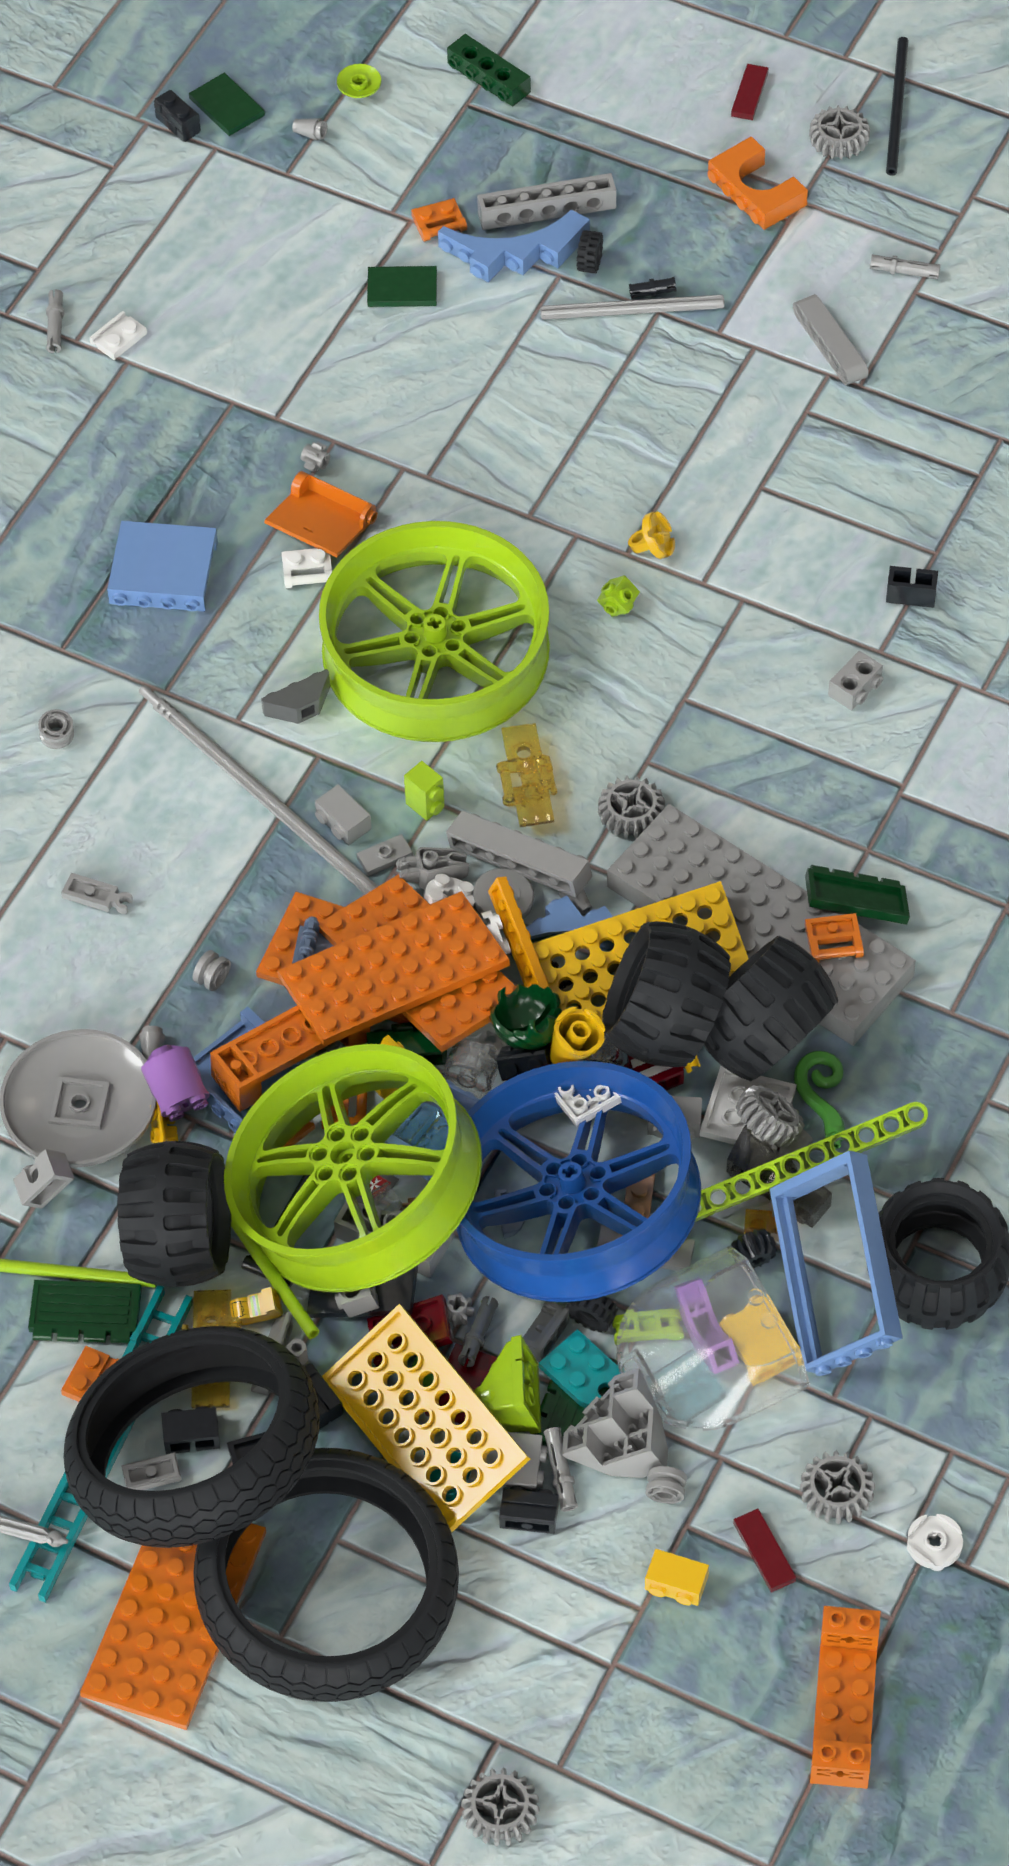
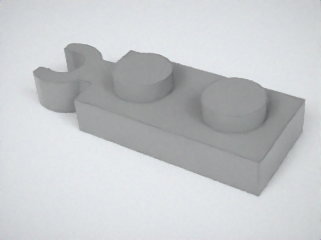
[61,873,133,914]

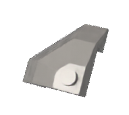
[562,1368,668,1478]

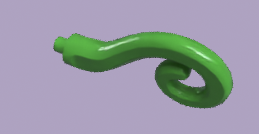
[794,1051,845,1149]

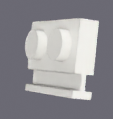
[90,311,147,360]

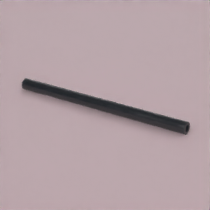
[886,37,909,176]

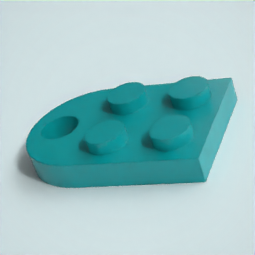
[538,1329,622,1408]

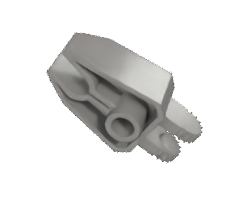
[396,847,469,890]

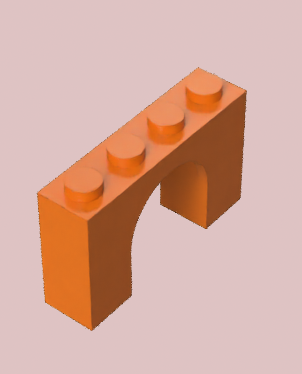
[707,136,808,230]

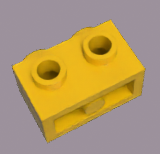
[645,1549,709,1606]

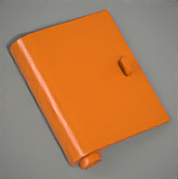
[264,471,378,558]

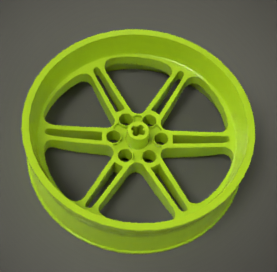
[319,521,550,742]
[224,1044,482,1292]

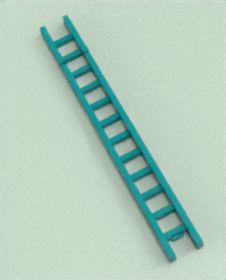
[9,1285,193,1603]

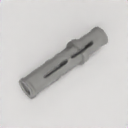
[870,254,940,280]
[46,289,64,353]
[543,1427,578,1512]

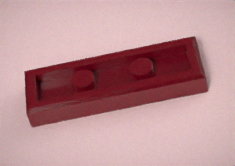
[731,64,769,121]
[733,1508,796,1592]

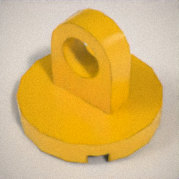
[628,511,675,559]

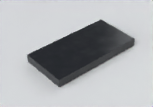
[307,1266,418,1318]

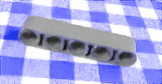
[793,294,868,385]

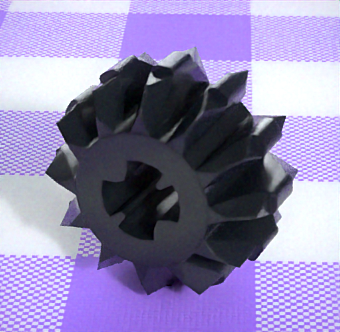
[730,1229,777,1270]

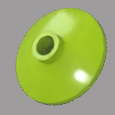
[337,64,381,98]

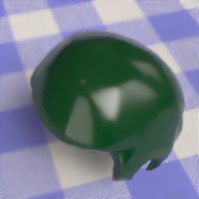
[490,984,562,1050]

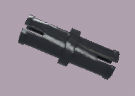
[629,277,677,299]

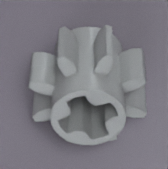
[301,442,330,472]
[446,1292,474,1327]

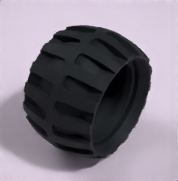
[602,921,731,1067]
[704,936,838,1082]
[117,1141,231,1287]
[866,1178,1009,1330]

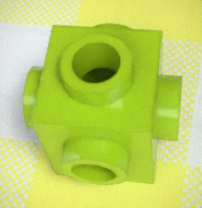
[597,575,640,617]

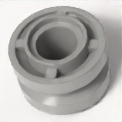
[38,709,74,749]
[193,950,231,991]
[645,1466,687,1504]

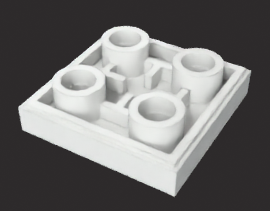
[554,1085,622,1128]

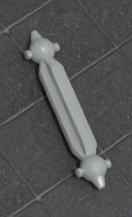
[0,1515,68,1547]

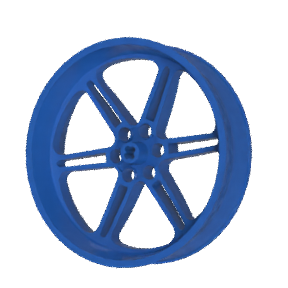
[456,1061,701,1302]

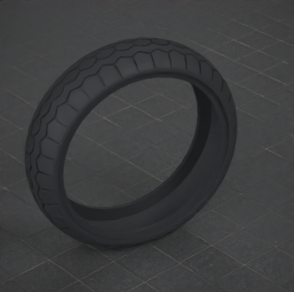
[63,1326,320,1548]
[194,1448,459,1702]

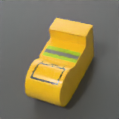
[229,1287,283,1326]

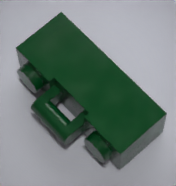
[366,1022,448,1066]

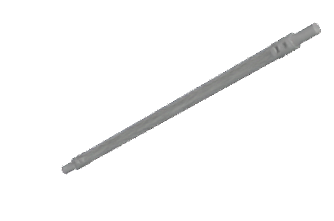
[139,685,378,894]

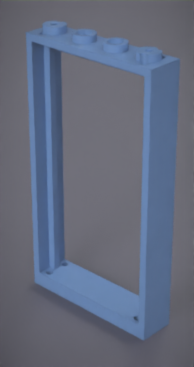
[770,1151,903,1376]

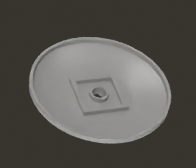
[0,1029,156,1168]

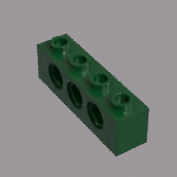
[447,34,531,107]

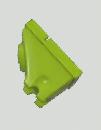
[474,1335,541,1434]

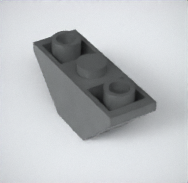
[261,669,330,724]

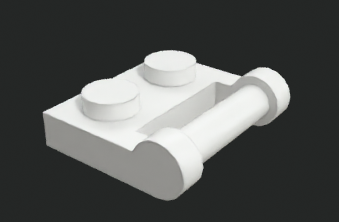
[281,548,332,589]

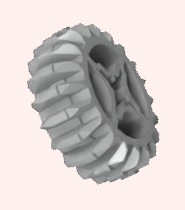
[809,105,870,160]
[598,776,665,839]
[736,1085,805,1148]
[800,1450,875,1524]
[461,1767,539,1846]

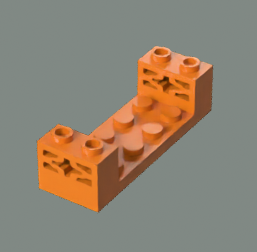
[210,1006,370,1112]
[810,1606,881,1789]

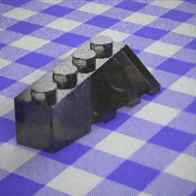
[726,1125,832,1228]

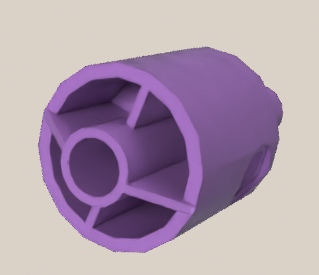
[141,1045,210,1122]

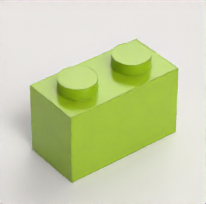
[404,761,445,821]

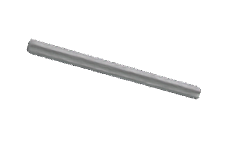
[540,295,724,320]

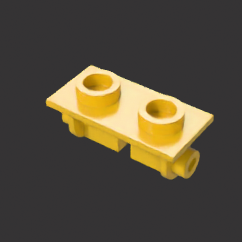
[150,1100,179,1143]

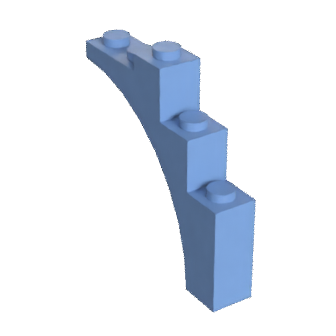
[438,209,590,283]
[510,895,635,957]

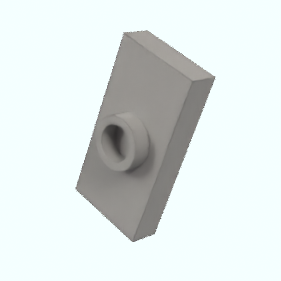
[356,834,413,876]
[121,1453,182,1490]

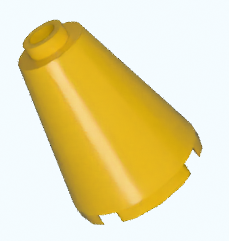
[550,1007,605,1064]

